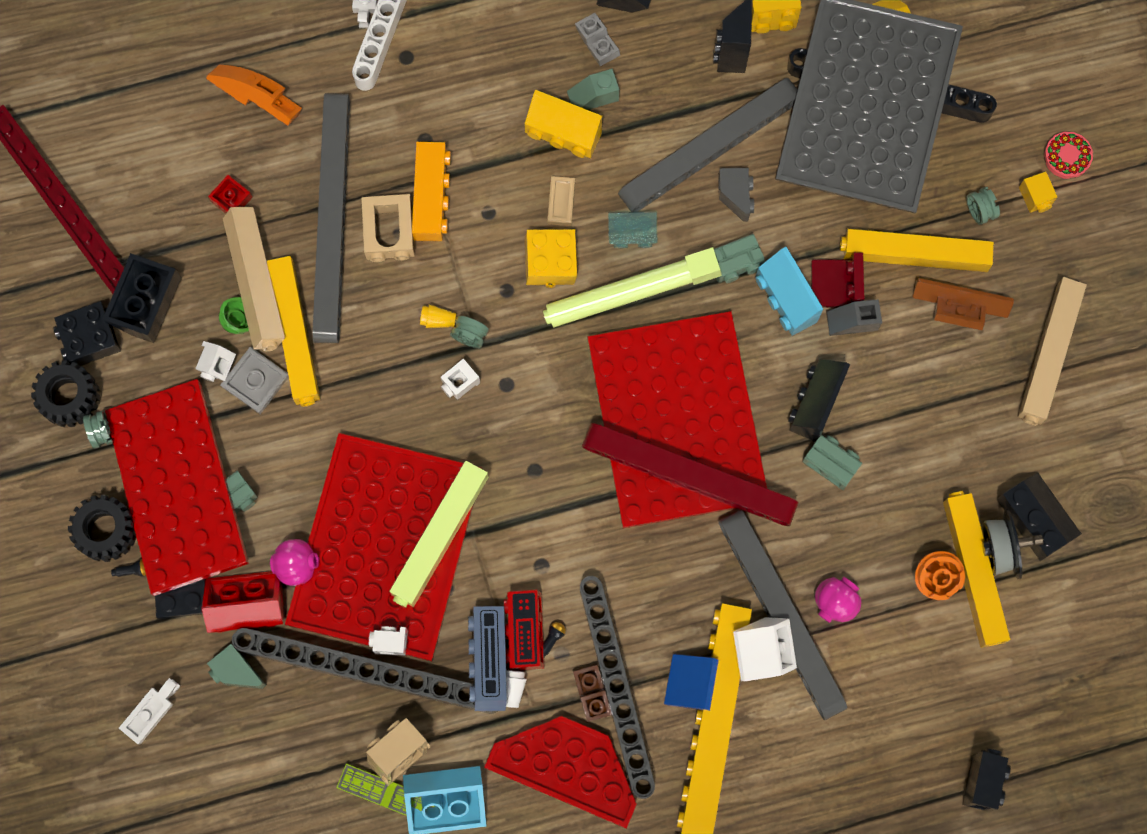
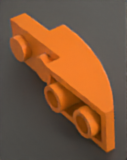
[206,65,302,126]

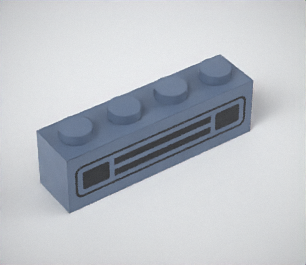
[468,606,507,711]

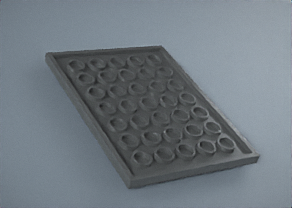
[775,0,963,214]

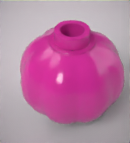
[270,539,319,586]
[815,577,861,623]

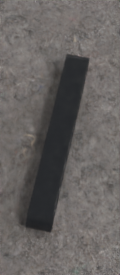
[787,48,997,123]

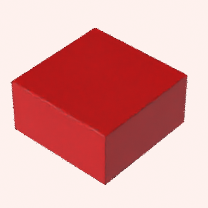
[208,175,253,213]

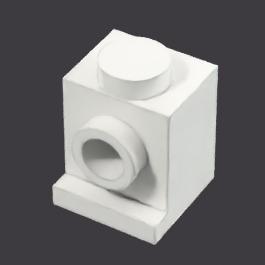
[196,341,236,382]
[441,359,480,400]
[369,627,408,656]

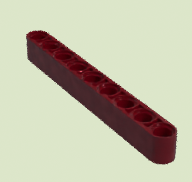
[581,423,799,526]

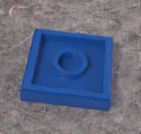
[664,654,719,711]

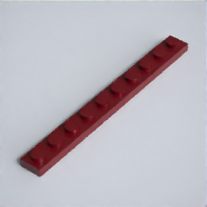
[0,105,124,294]

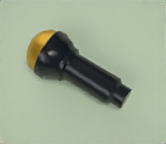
[111,559,146,577]
[543,622,566,658]

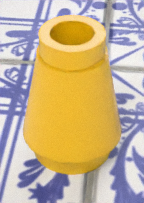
[420,304,456,328]

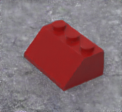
[202,571,284,633]

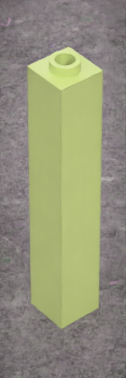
[390,461,489,608]

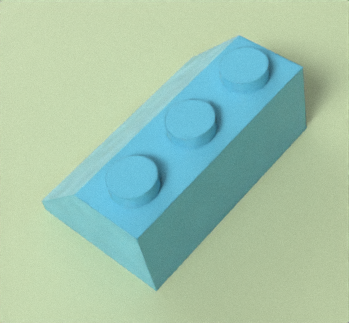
[755,247,823,336]
[403,766,486,834]

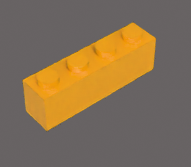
[412,142,451,241]

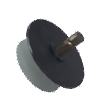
[982,509,1043,579]

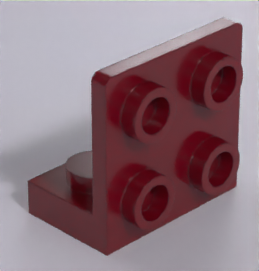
[811,252,865,308]

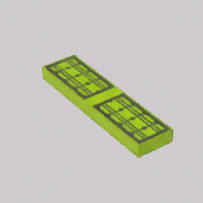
[336,764,436,816]

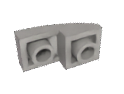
[575,13,620,66]

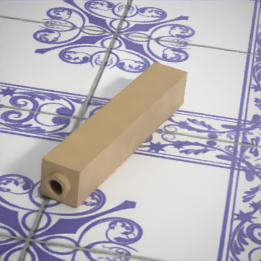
[223,207,285,352]
[1018,277,1087,426]

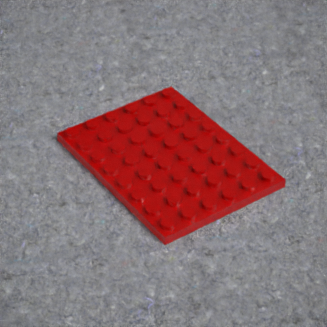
[587,311,767,529]
[285,433,483,662]

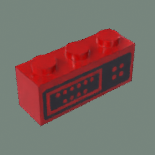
[504,590,545,670]

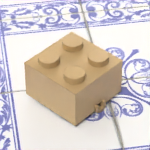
[366,718,430,786]

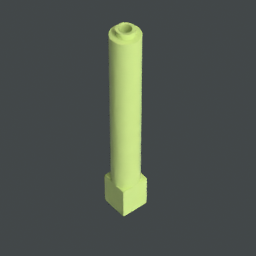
[543,247,722,328]

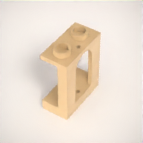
[362,194,415,262]

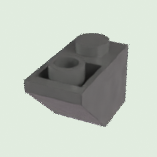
[718,168,754,222]
[826,299,882,336]

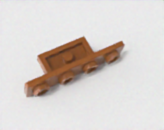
[913,278,1014,330]

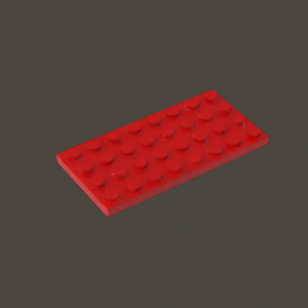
[105,379,249,596]

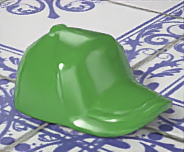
[219,297,249,334]

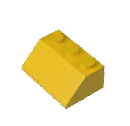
[525,90,602,159]

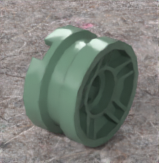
[967,187,1000,225]
[450,316,489,348]
[83,410,113,449]

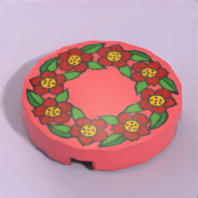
[1044,132,1093,179]

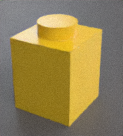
[1019,172,1057,213]

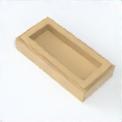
[547,176,575,226]

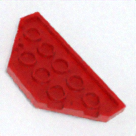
[484,716,637,829]

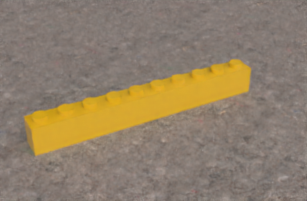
[677,604,752,834]

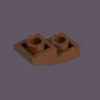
[572,664,612,722]

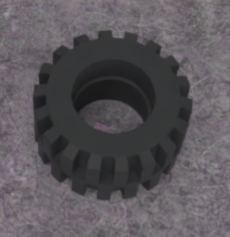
[31,361,100,427]
[68,495,136,562]

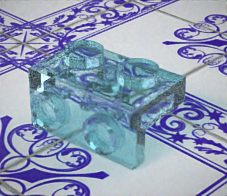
[608,211,658,248]

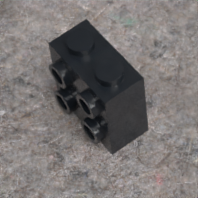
[53,301,121,366]
[962,748,1011,811]

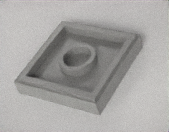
[220,347,289,414]

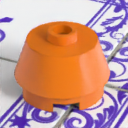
[915,551,965,600]

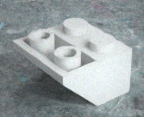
[733,617,797,681]

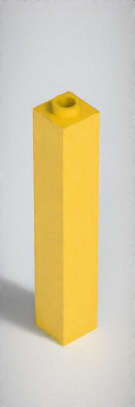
[840,229,994,272]
[267,256,320,407]
[943,491,1010,648]

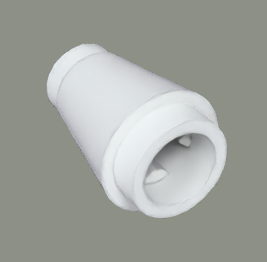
[506,670,527,708]

